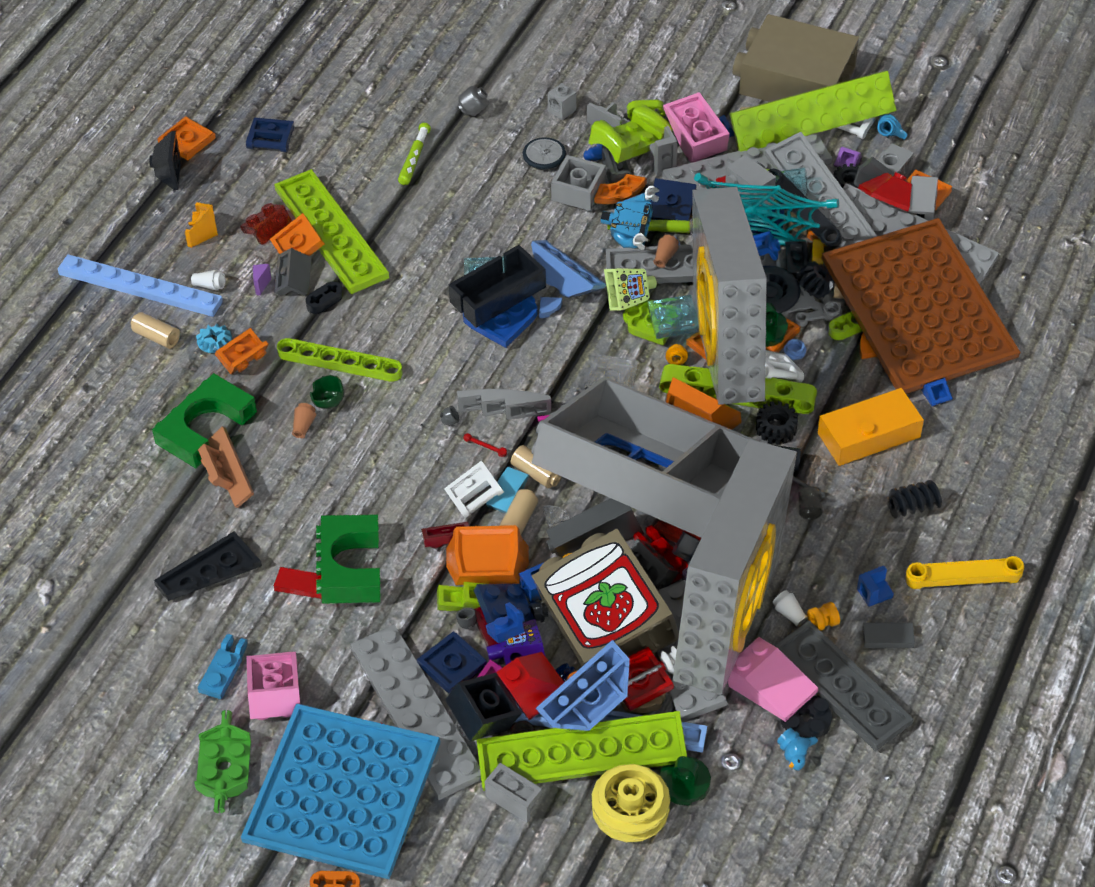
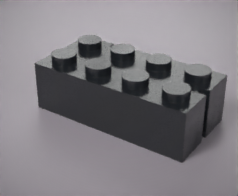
[448,245,546,328]

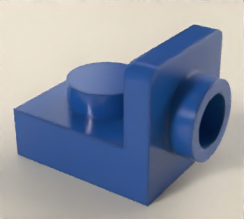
[753,231,781,261]
[486,602,525,643]

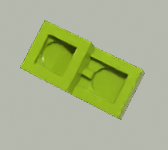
[437,582,483,611]

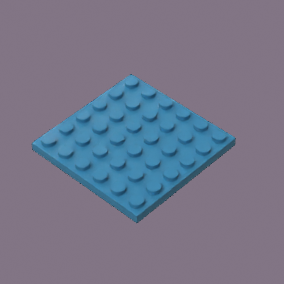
[241,704,440,880]

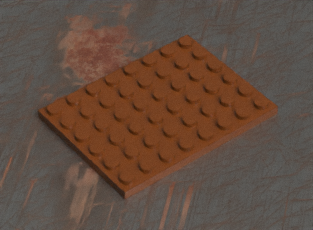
[821,218,1021,394]

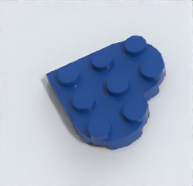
[463,296,538,348]

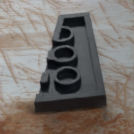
[154,531,262,601]

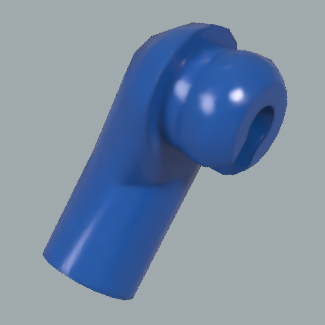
[583,144,604,161]

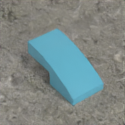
[486,467,529,514]

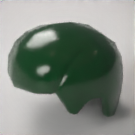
[310,375,345,409]

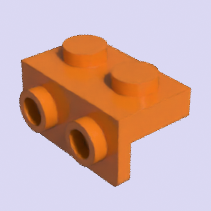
[215,328,269,374]

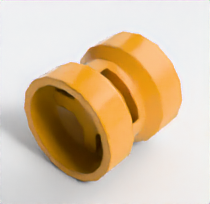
[807,601,840,631]

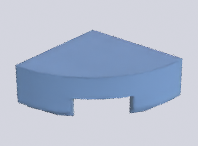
[539,297,562,318]

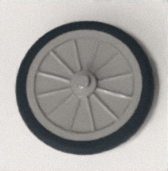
[522,137,566,169]

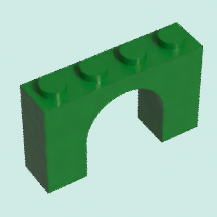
[152,373,257,469]
[316,515,380,604]

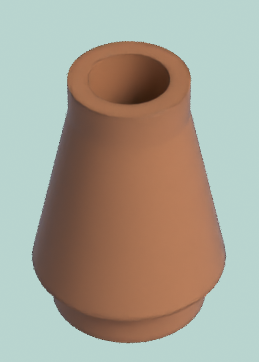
[653,235,679,268]
[292,403,316,438]

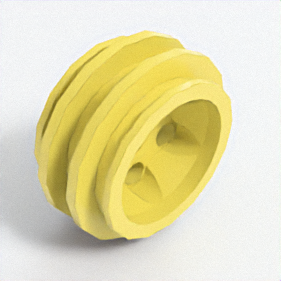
[592,764,670,842]

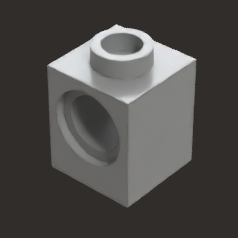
[548,83,576,120]

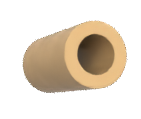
[131,312,180,349]
[511,445,562,488]
[499,489,538,535]

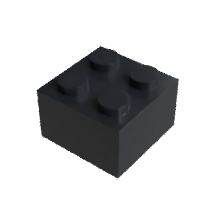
[445,673,522,741]

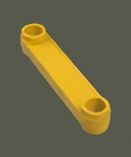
[905,556,1024,589]

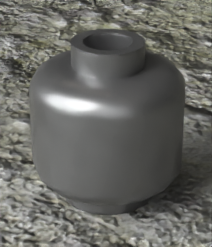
[458,86,488,116]

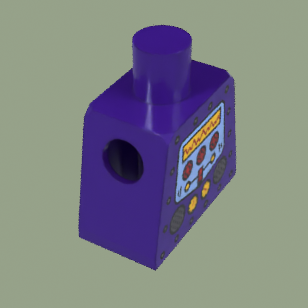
[486,619,545,665]

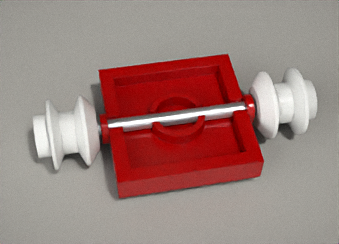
[623,646,677,711]

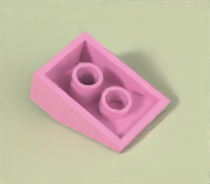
[663,92,730,163]
[728,637,819,722]
[246,651,300,720]

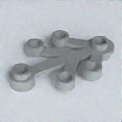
[782,279,842,327]

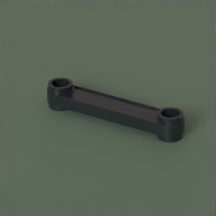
[768,168,842,248]

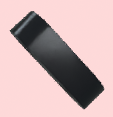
[305,281,343,314]

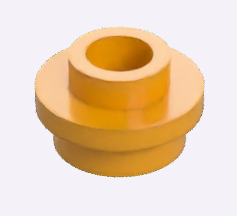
[666,344,688,365]

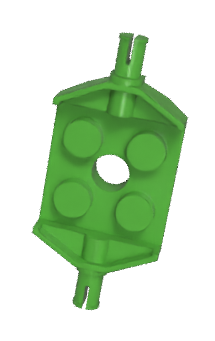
[194,710,251,813]

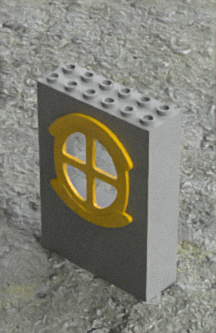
[692,187,766,405]
[673,439,797,695]

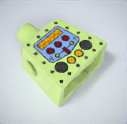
[604,268,657,310]

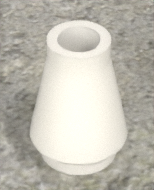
[191,269,225,291]
[773,590,808,627]

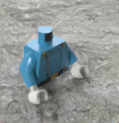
[601,186,659,250]

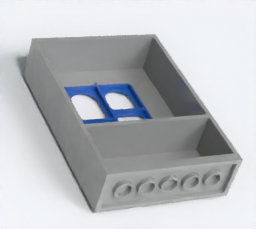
[532,377,757,538]

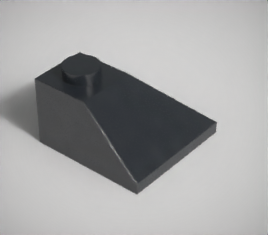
[149,131,182,190]

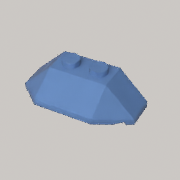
[531,240,606,298]
[536,640,630,731]

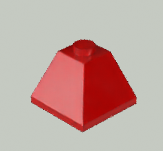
[858,172,912,212]
[496,652,564,720]

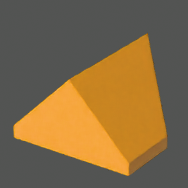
[185,202,218,248]

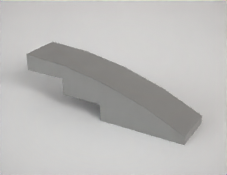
[457,389,551,420]

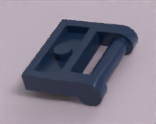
[246,117,294,153]

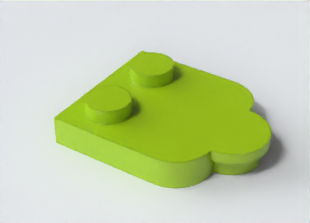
[623,300,683,345]

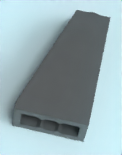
[546,498,644,557]

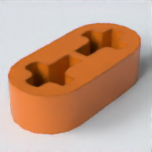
[310,871,361,887]

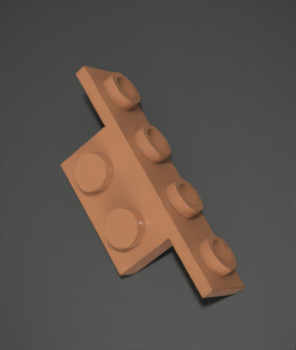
[198,426,254,508]

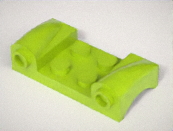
[588,105,674,163]

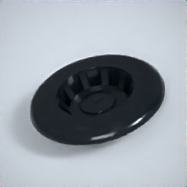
[763,265,801,314]

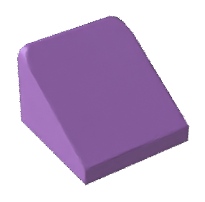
[834,146,862,167]
[253,264,271,296]

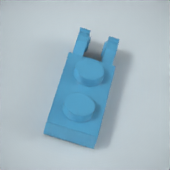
[198,634,248,699]

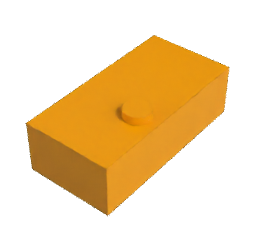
[818,388,924,466]

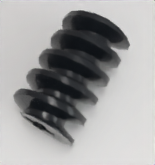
[888,480,942,518]

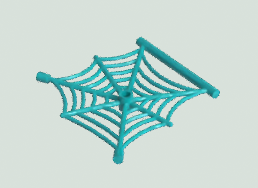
[694,173,839,246]

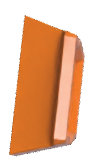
[666,377,742,430]
[446,525,529,585]

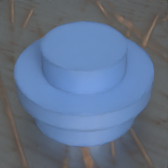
[784,339,806,360]

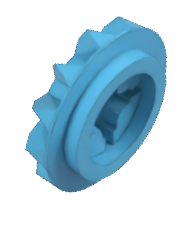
[196,323,232,353]

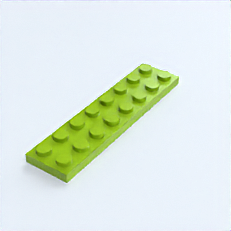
[730,70,896,152]
[274,169,389,294]
[477,711,687,791]

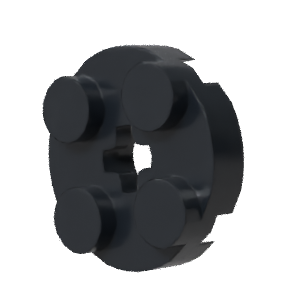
[781,695,832,738]

